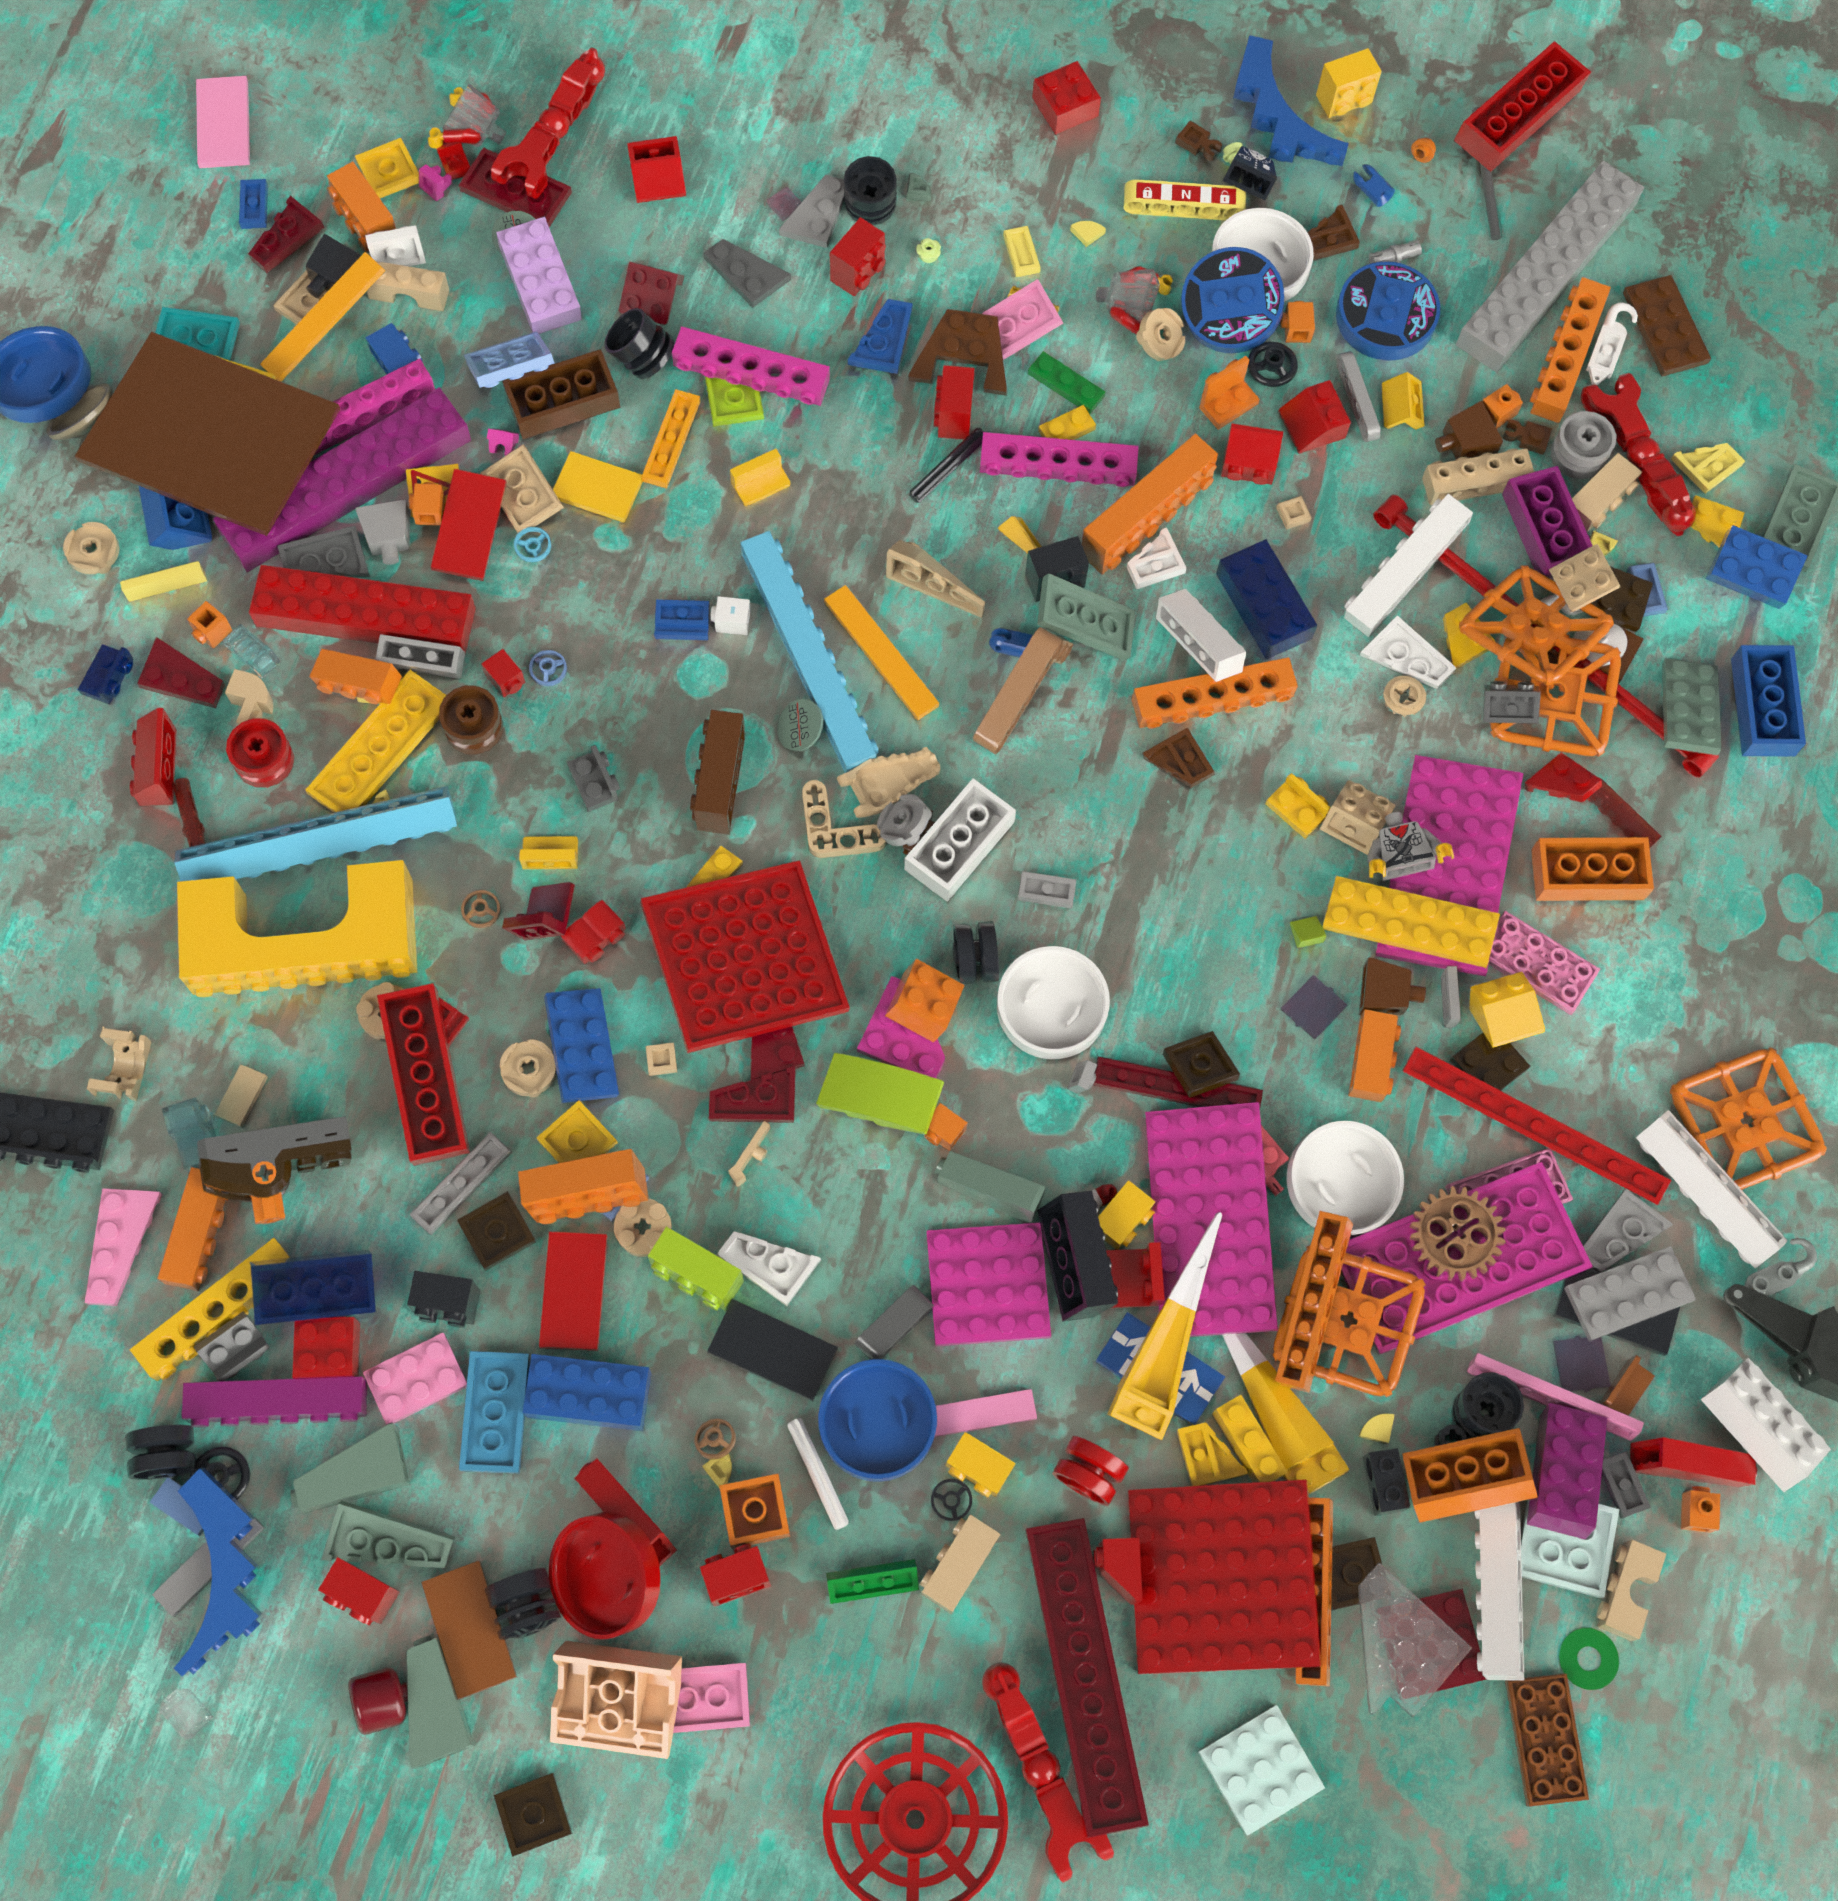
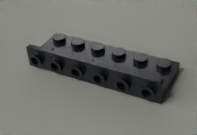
[0,1092,114,1173]

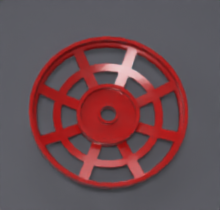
[822,1722,1009,1901]

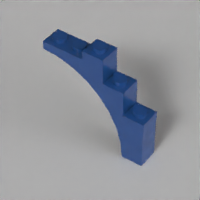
[1233,35,1349,166]
[174,1468,262,1677]

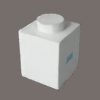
[711,597,751,635]

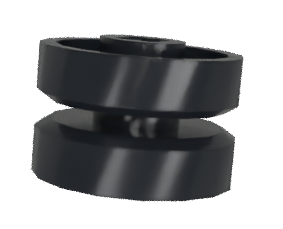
[952,921,999,984]
[125,1425,196,1480]

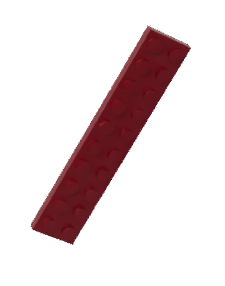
[1025,1518,1149,1838]

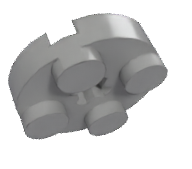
[877,794,932,846]

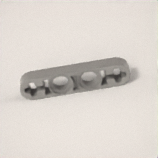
[1336,351,1381,442]

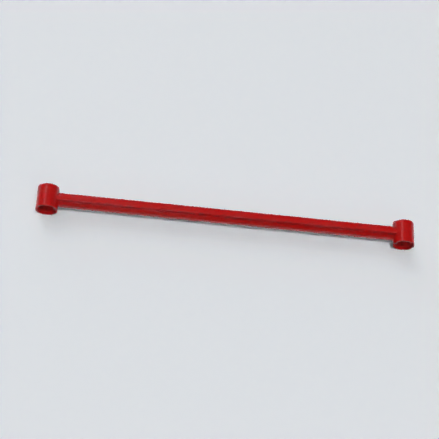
[1373,494,1719,778]

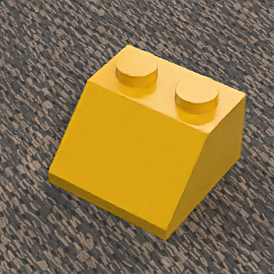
[1469,971,1545,1048]

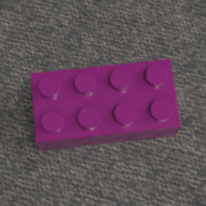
[1502,466,1593,580]
[1527,1403,1608,1539]

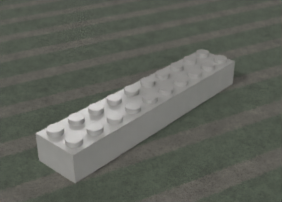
[1456,161,1645,373]

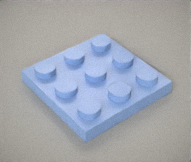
[464,331,554,388]

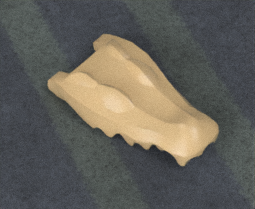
[837,747,940,818]

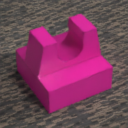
[419,164,451,202]
[487,428,520,456]

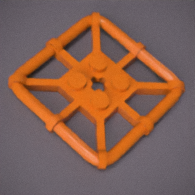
[1459,565,1614,685]
[1490,634,1621,757]
[1669,1047,1827,1190]
[1272,1245,1426,1398]

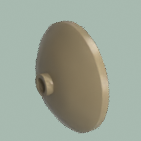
[46,383,113,440]

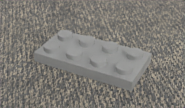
[1564,1246,1696,1342]

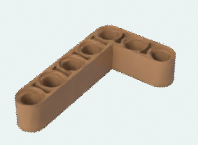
[973,627,1073,755]

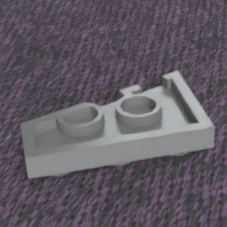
[779,175,844,248]

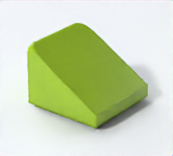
[1290,916,1326,948]

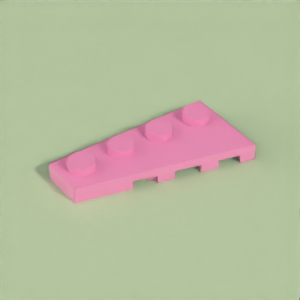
[85,1189,163,1306]

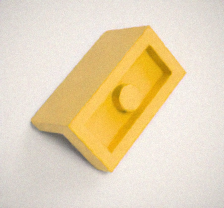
[1381,372,1424,430]
[730,448,790,506]
[519,836,578,869]

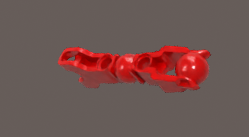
[491,48,605,199]
[1580,373,1696,536]
[982,1662,1114,1883]

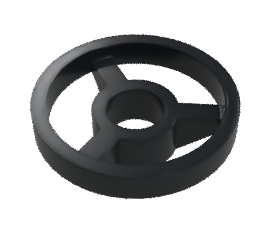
[931,1479,972,1521]

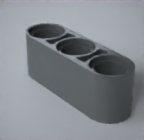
[854,1285,935,1360]

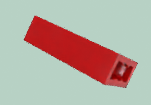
[1630,1437,1757,1487]
[574,1458,677,1567]

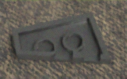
[704,239,791,308]
[277,525,370,577]

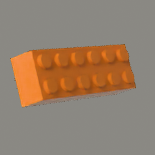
[1082,433,1218,575]

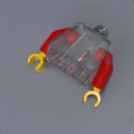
[427,84,507,148]
[1096,266,1173,335]

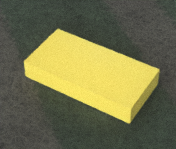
[1003,226,1040,277]

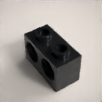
[1362,1448,1411,1516]

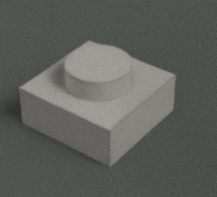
[1067,1060,1097,1094]

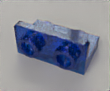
[77,644,134,705]

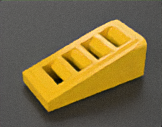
[998,516,1042,554]

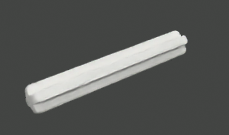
[788,1418,849,1530]

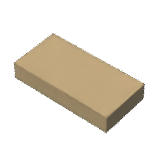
[214,1064,268,1128]

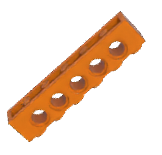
[1529,277,1611,423]
[1131,657,1298,729]
[1275,1211,1353,1393]
[1296,1497,1333,1687]

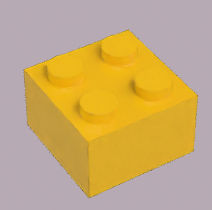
[1316,48,1382,118]

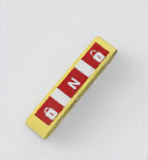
[1123,180,1246,220]

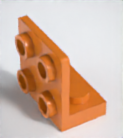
[1199,356,1260,430]

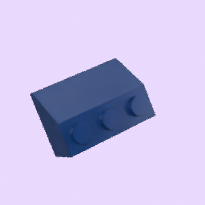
[139,486,212,550]

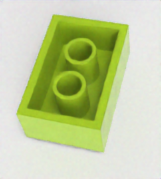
[648,1226,744,1311]

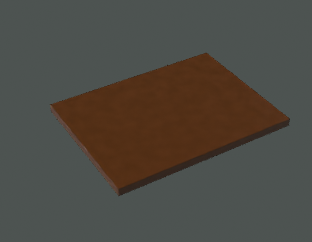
[74,331,340,536]

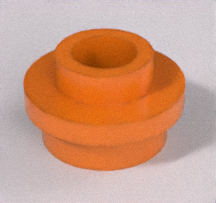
[1411,138,1436,163]

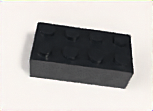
[1037,1191,1118,1322]

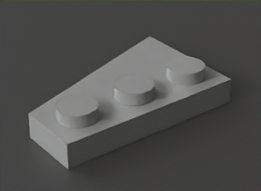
[1583,1189,1673,1272]

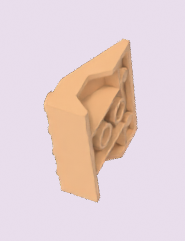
[550,1641,682,1759]

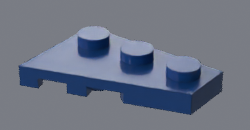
[848,299,913,374]

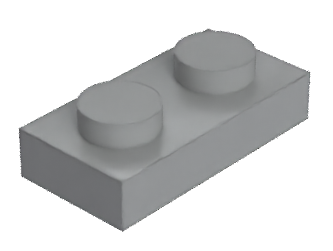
[1018,871,1076,909]

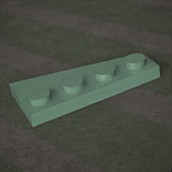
[321,1500,455,1568]

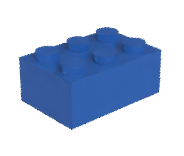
[1705,525,1808,609]

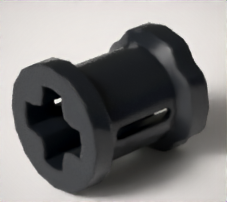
[1434,1424,1467,1446]

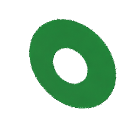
[1559,1628,1619,1690]

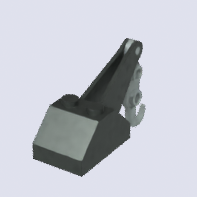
[1723,1238,1838,1402]

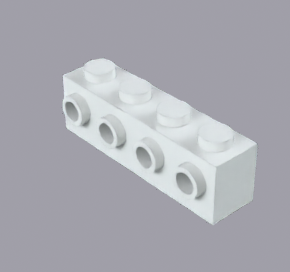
[1156,589,1246,682]

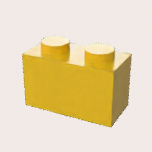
[1098,1180,1155,1250]
[945,1432,1016,1498]

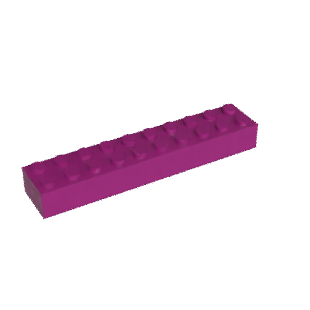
[213,387,472,572]

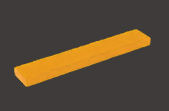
[260,252,385,382]
[824,585,939,721]

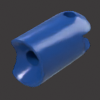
[1353,164,1395,207]
[989,628,1033,658]

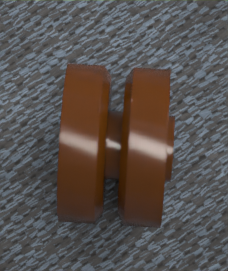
[439,685,503,755]

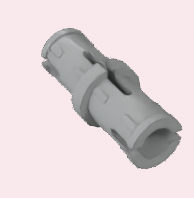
[1369,239,1422,264]

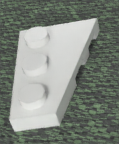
[1360,616,1456,689]
[717,1231,821,1306]

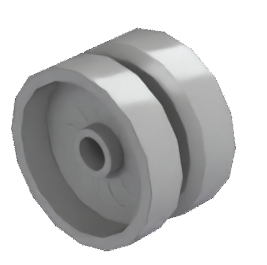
[1551,411,1616,479]

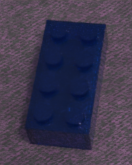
[1216,539,1317,660]
[249,1250,376,1325]

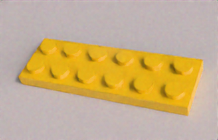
[305,670,446,813]
[1323,876,1500,968]

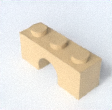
[367,261,449,311]
[1596,1540,1666,1641]

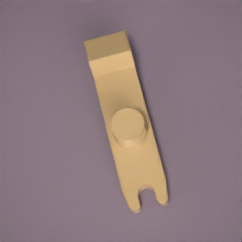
[728,1121,771,1187]

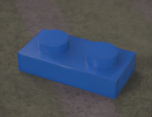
[239,179,268,229]

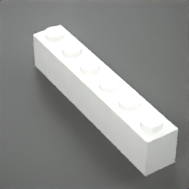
[1344,494,1473,637]
[1636,1110,1788,1268]
[1475,1501,1524,1681]

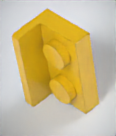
[1265,773,1331,839]

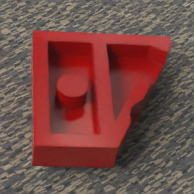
[1524,752,1602,802]

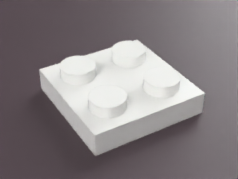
[365,225,426,267]

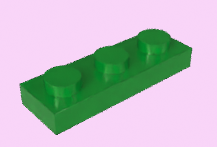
[1028,351,1106,414]
[826,1559,919,1604]

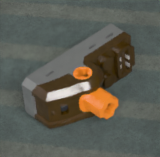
[197,1116,352,1224]

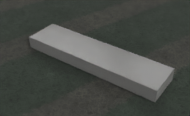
[409,1132,512,1235]
[152,1506,265,1617]

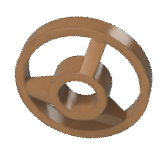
[461,890,501,928]
[694,1419,736,1459]

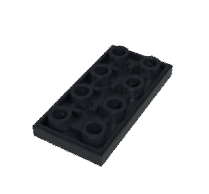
[1553,1268,1680,1356]
[707,1299,838,1402]

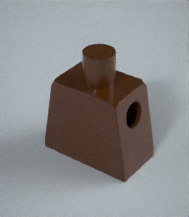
[1435,401,1503,459]
[1359,957,1426,1016]

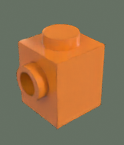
[1280,301,1315,343]
[1482,384,1523,428]
[409,482,445,526]
[187,601,233,649]
[924,1103,968,1151]
[1681,1486,1720,1533]

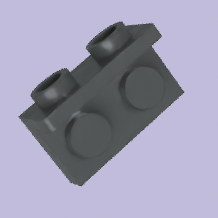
[1483,681,1541,724]
[567,745,620,812]
[194,1311,269,1382]

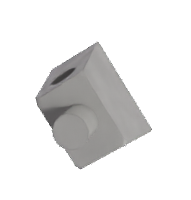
[356,499,410,565]

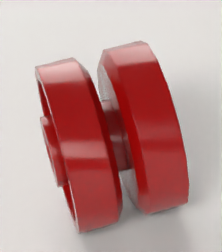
[226,718,294,788]
[1052,1436,1129,1506]

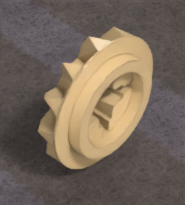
[1383,676,1426,717]

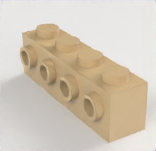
[1422,449,1534,505]

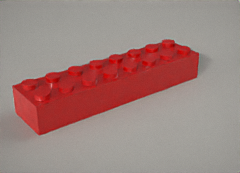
[249,565,476,655]

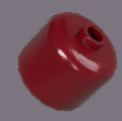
[348,1667,408,1735]

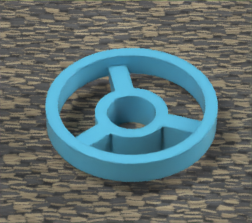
[514,527,551,562]

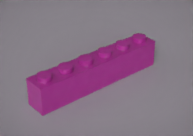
[181,1376,367,1428]

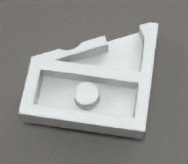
[1127,528,1186,589]

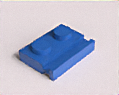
[654,599,710,640]

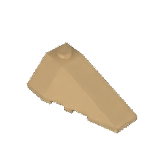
[886,540,985,618]

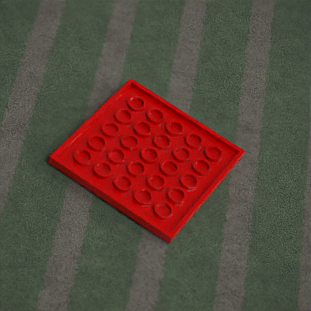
[640,860,850,1053]
[1128,1479,1321,1675]

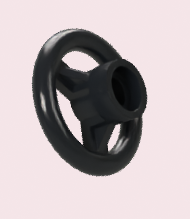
[1248,342,1298,387]
[190,1447,250,1500]

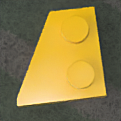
[1691,495,1745,547]
[1443,602,1495,670]
[1176,1422,1248,1486]

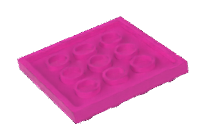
[926,1223,1051,1347]

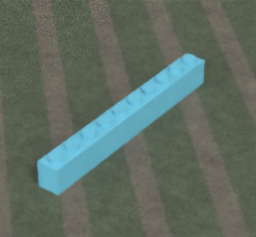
[740,531,879,773]
[174,786,457,881]

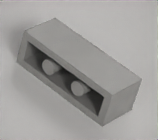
[376,635,465,679]

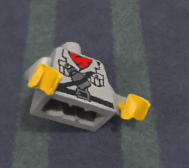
[1367,812,1454,881]

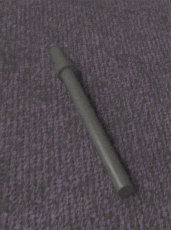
[1472,107,1501,240]

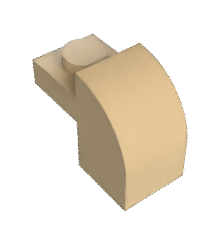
[225,669,273,725]

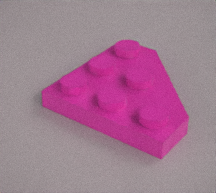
[857,976,945,1079]

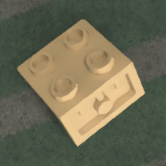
[1549,543,1620,612]
[1320,780,1396,855]

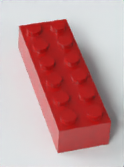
[1454,41,1591,172]
[377,983,470,1166]

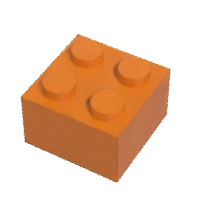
[885,958,965,1043]
[719,1474,790,1549]

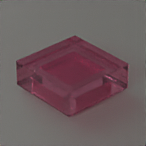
[767,187,802,221]

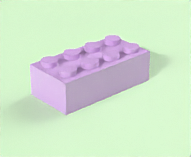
[496,217,582,334]

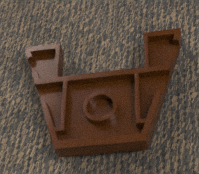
[908,309,1007,396]

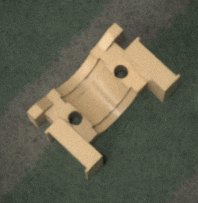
[87,1026,151,1101]

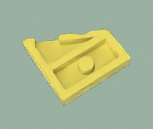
[1671,443,1745,494]

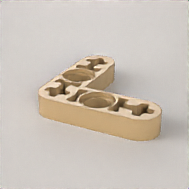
[802,780,887,858]

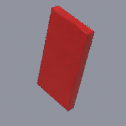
[431,469,507,581]
[539,1232,608,1351]

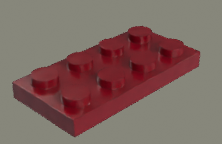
[459,147,572,227]

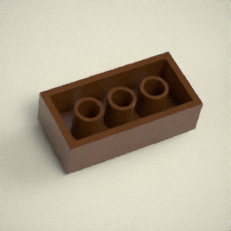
[502,349,621,440]
[690,710,746,835]

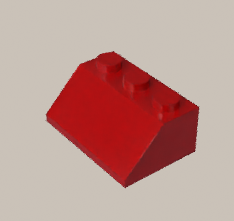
[130,708,177,806]

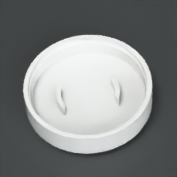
[1211,208,1313,302]
[997,946,1110,1059]
[1287,1121,1404,1237]

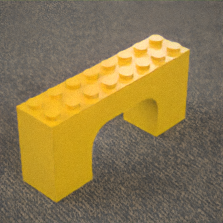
[177,860,417,997]

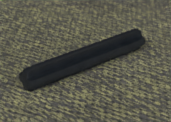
[909,428,984,503]

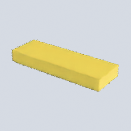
[120,561,207,602]

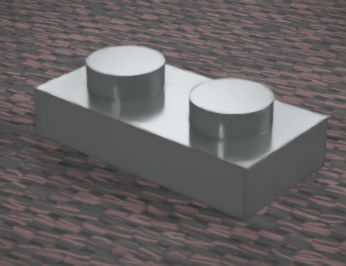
[1602,1451,1651,1519]

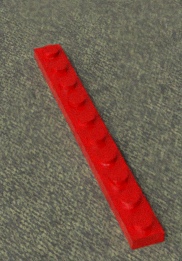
[1402,1046,1672,1205]

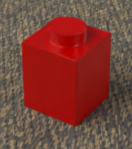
[481,649,525,698]

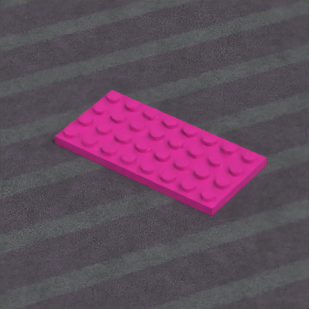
[1376,755,1524,977]
[1145,1102,1278,1337]
[1341,1162,1593,1355]

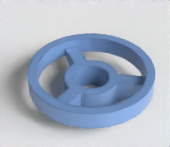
[529,650,567,686]

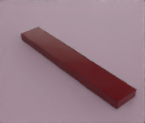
[1093,1056,1263,1107]

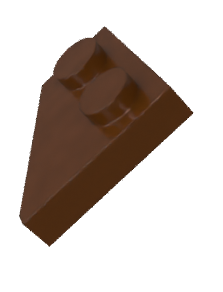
[1307,205,1360,261]
[1142,727,1215,788]

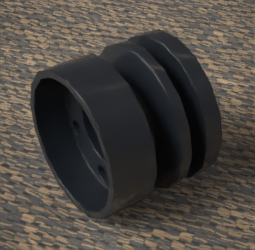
[844,156,897,225]
[605,308,674,379]
[1451,1372,1524,1439]
[485,1568,561,1640]

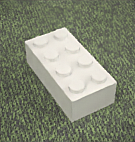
[904,779,1016,902]
[1701,1358,1831,1492]

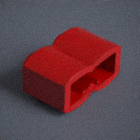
[561,900,626,965]

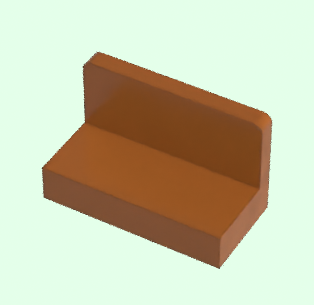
[1599,1355,1655,1416]

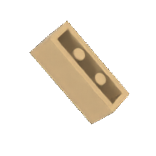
[1572,453,1642,532]
[920,1514,1000,1614]

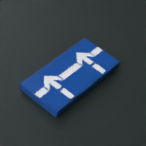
[1095,1312,1225,1426]

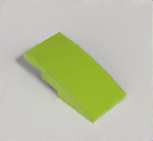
[816,1053,944,1135]

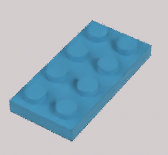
[459,1351,530,1474]

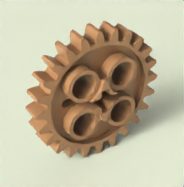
[1409,1186,1506,1281]

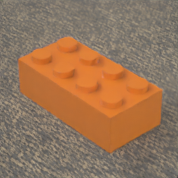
[1531,837,1654,901]
[518,1149,649,1224]
[1402,1428,1538,1523]

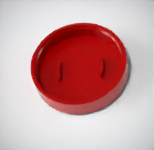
[549,1512,660,1639]

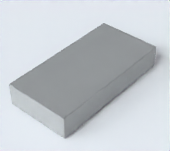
[1440,966,1461,1028]

